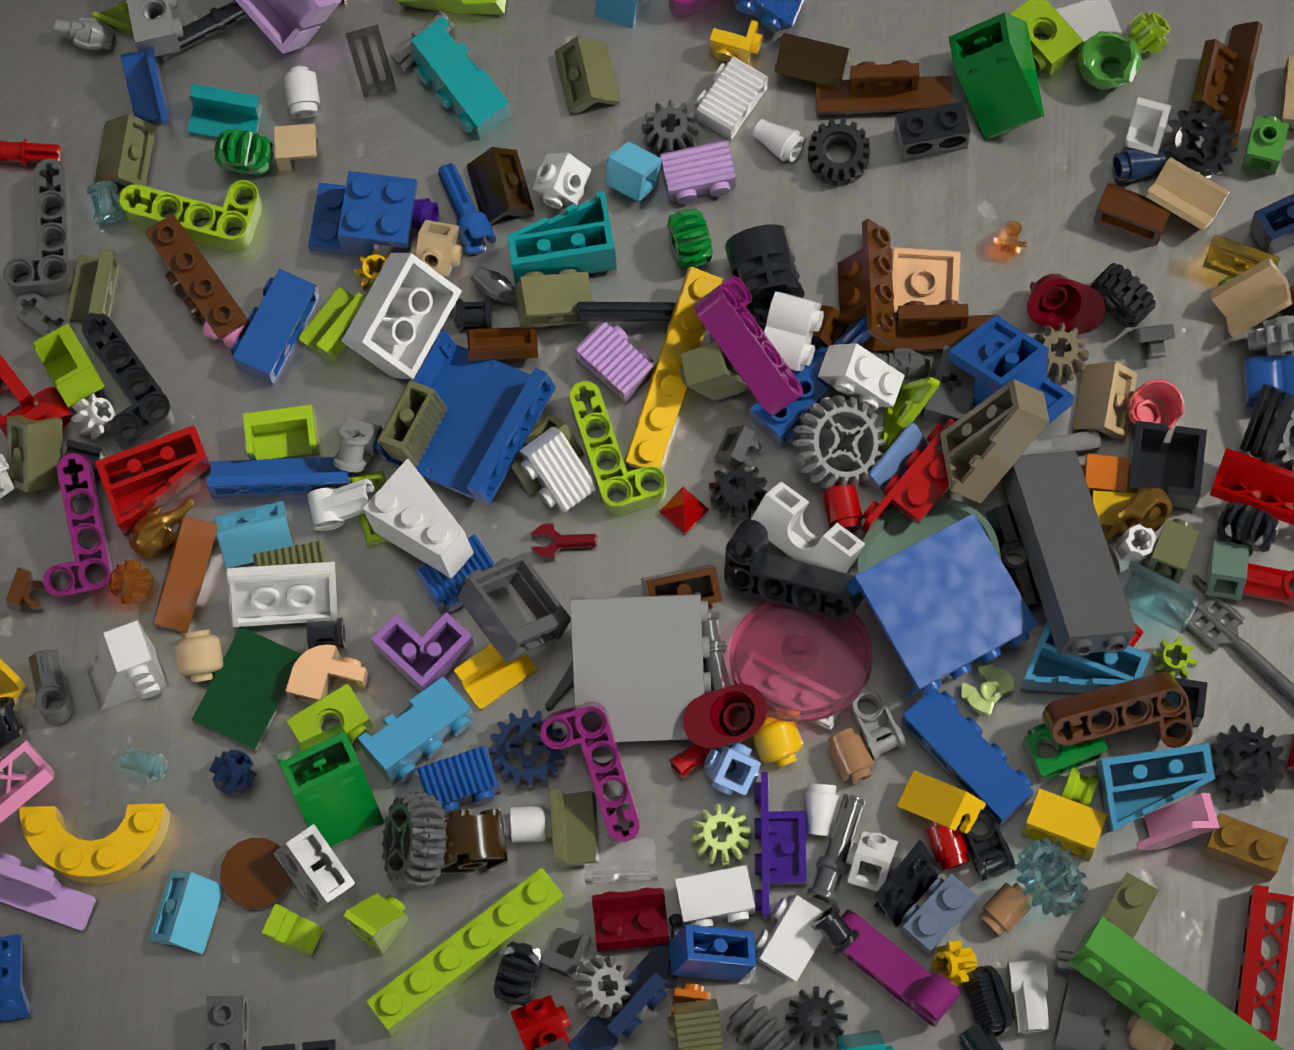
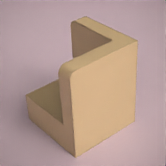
[274,124,318,171]

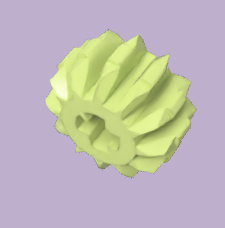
[691,804,752,867]

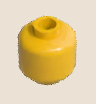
[751,712,803,768]

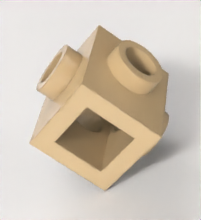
[410,220,462,277]

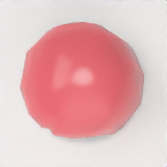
[1127,379,1185,431]

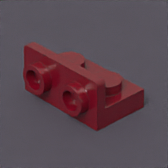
[592,887,670,952]

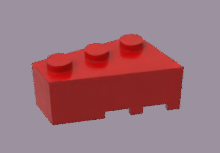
[95,425,210,535]

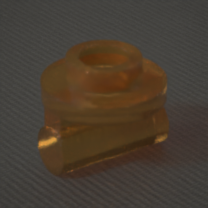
[994,220,1029,253]

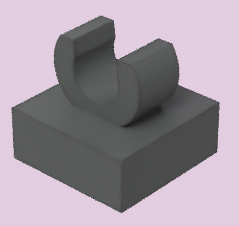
[1133,324,1175,359]
[714,425,762,467]

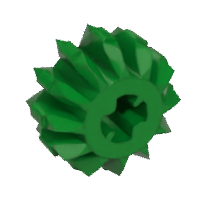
[214,129,273,175]
[667,208,713,268]

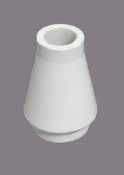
[752,119,805,162]
[803,783,839,836]

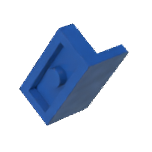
[120,48,170,123]

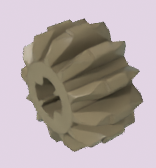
[1034,323,1090,384]

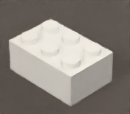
[342,253,462,379]

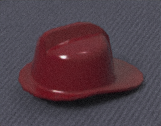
[1027,273,1106,334]
[683,683,767,749]

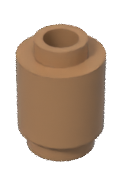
[828,728,876,784]
[978,883,1032,937]

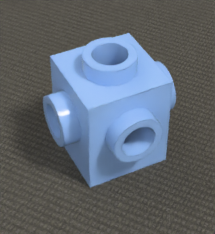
[704,742,761,796]

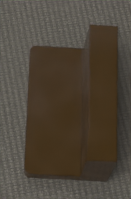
[775,33,851,88]
[467,147,534,225]

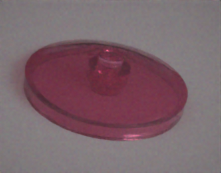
[729,601,873,722]

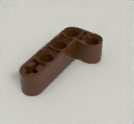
[1042,672,1193,748]

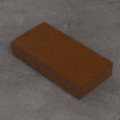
[467,327,538,361]

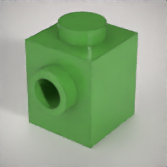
[1242,116,1289,174]

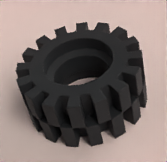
[808,118,870,186]
[1091,263,1156,328]

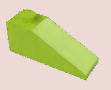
[343,893,409,955]

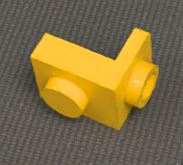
[710,20,763,64]

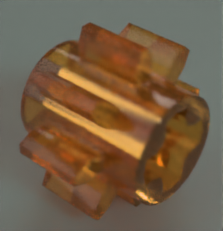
[109,560,153,604]

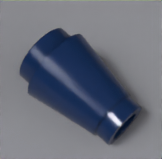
[1112,149,1166,183]

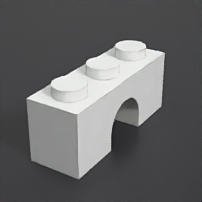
[751,481,865,574]

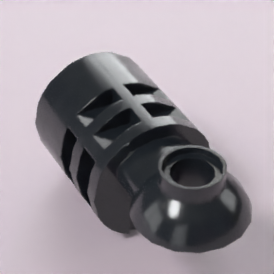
[725,224,805,332]

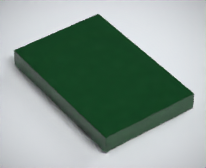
[192,627,302,752]

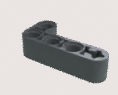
[3,159,74,297]

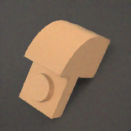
[286,645,370,705]

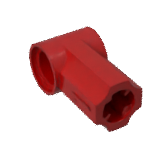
[0,387,73,438]
[1242,563,1294,609]

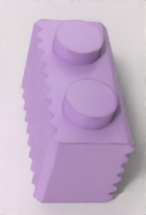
[660,140,736,204]
[574,322,654,403]

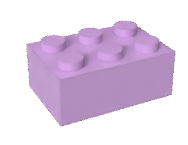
[235,0,341,54]

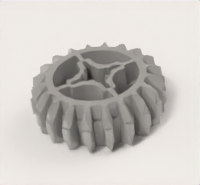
[792,395,886,489]

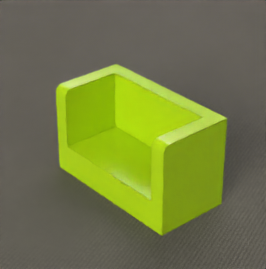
[32,323,105,407]
[243,405,320,460]

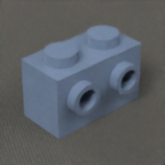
[901,873,979,958]

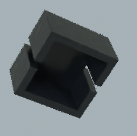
[1127,420,1207,509]

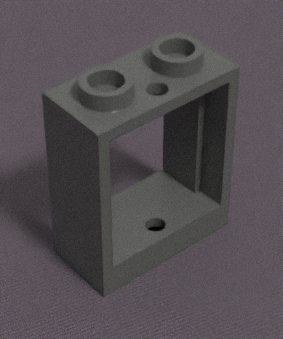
[458,554,571,663]

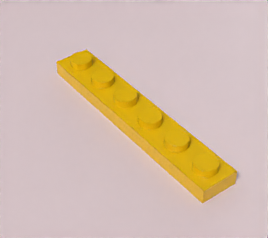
[623,267,723,469]

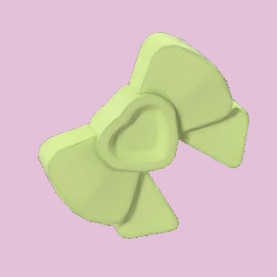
[961,664,1016,716]

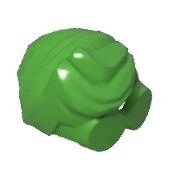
[1077,31,1142,90]

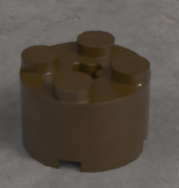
[440,809,508,874]

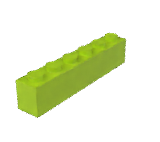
[366,867,566,1036]

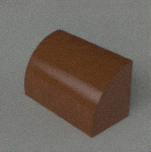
[1094,182,1171,245]

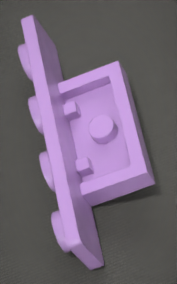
[0,853,96,931]

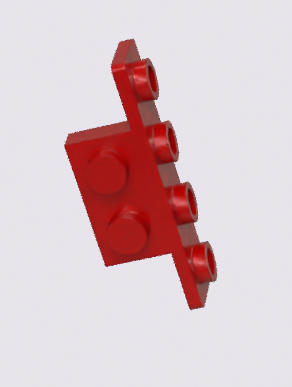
[861,419,955,533]

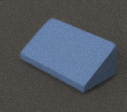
[867,422,928,497]

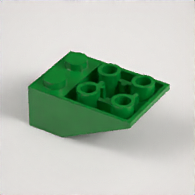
[948,12,1044,139]
[274,724,384,847]

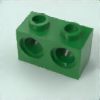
[1022,717,1108,784]

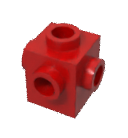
[510,995,571,1050]

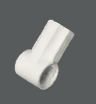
[307,479,377,531]
[1107,524,1157,574]
[1007,959,1050,1034]

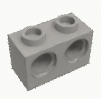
[273,824,356,913]

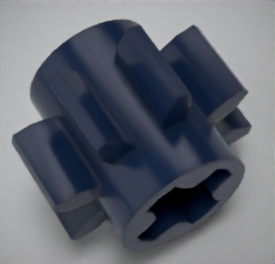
[209,750,257,795]

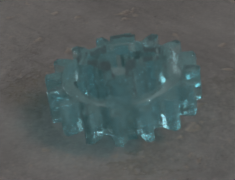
[1015,838,1088,918]

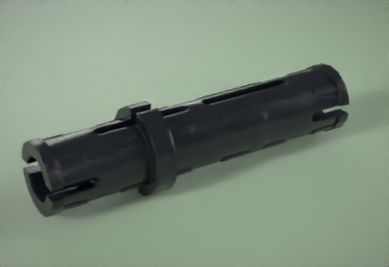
[161,0,249,61]

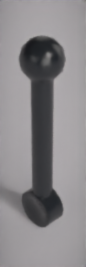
[664,913,683,990]

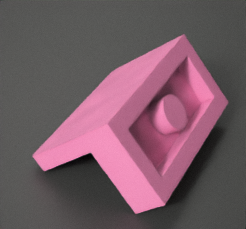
[1136,793,1219,850]

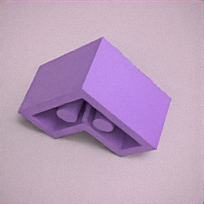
[371,612,475,692]

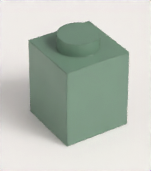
[1205,540,1250,600]

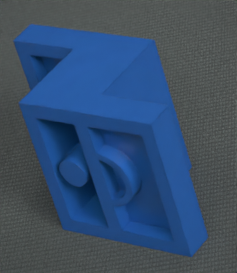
[308,171,418,258]
[949,315,1074,427]

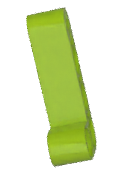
[119,180,263,252]
[569,381,667,517]

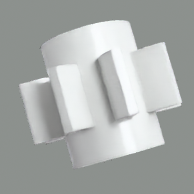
[71,394,116,440]

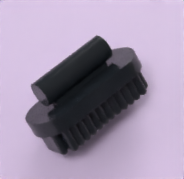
[962,965,1014,1037]

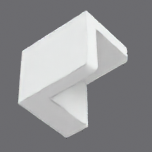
[1125,97,1171,155]

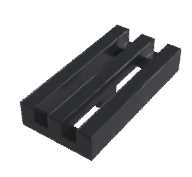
[1239,384,1294,463]

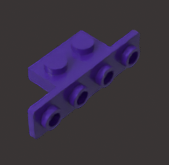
[754,772,807,921]

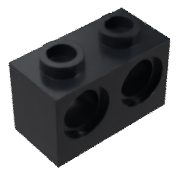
[894,101,971,161]

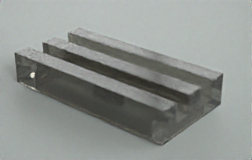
[345,24,396,98]

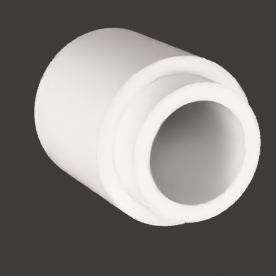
[282,66,320,119]
[504,805,552,843]

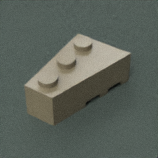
[940,379,1049,504]

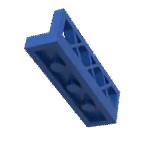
[207,457,352,499]

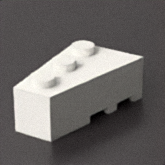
[363,458,474,579]
[87,620,168,710]

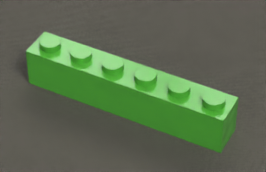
[1068,916,1283,1050]

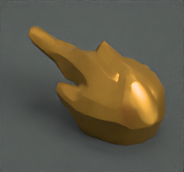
[1104,487,1172,540]
[129,497,194,559]

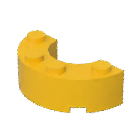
[19,803,170,885]

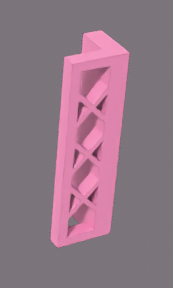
[0,739,54,823]

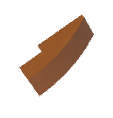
[152,516,218,633]

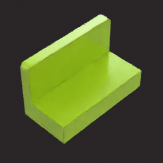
[299,287,366,364]

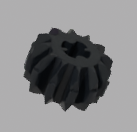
[709,461,768,522]
[1217,502,1279,552]
[493,941,542,1006]
[785,986,848,1050]

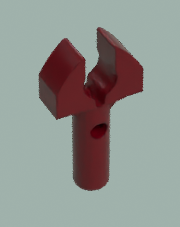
[531,523,599,561]

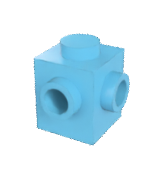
[605,141,662,202]

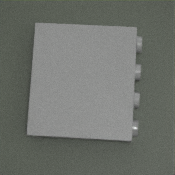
[570,592,711,744]

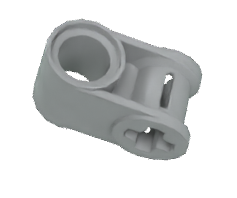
[333,417,382,472]
[850,688,906,761]

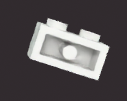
[818,343,905,410]
[675,865,755,927]
[755,895,823,981]

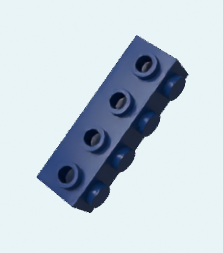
[901,689,1034,827]

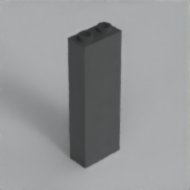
[1002,451,1137,657]

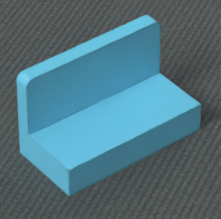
[215,501,293,568]
[149,870,223,954]

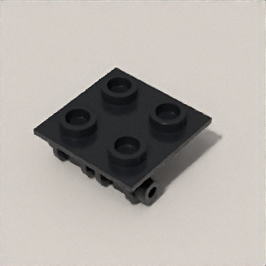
[873,840,941,928]

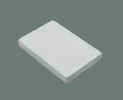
[227,562,338,627]

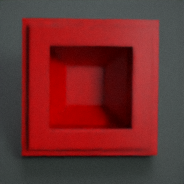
[659,487,709,535]

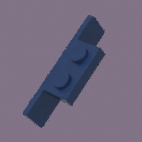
[568,944,677,1050]

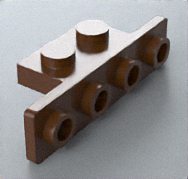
[1191,21,1263,149]
[815,60,953,115]
[145,214,248,339]
[837,219,896,346]
[862,300,1000,353]

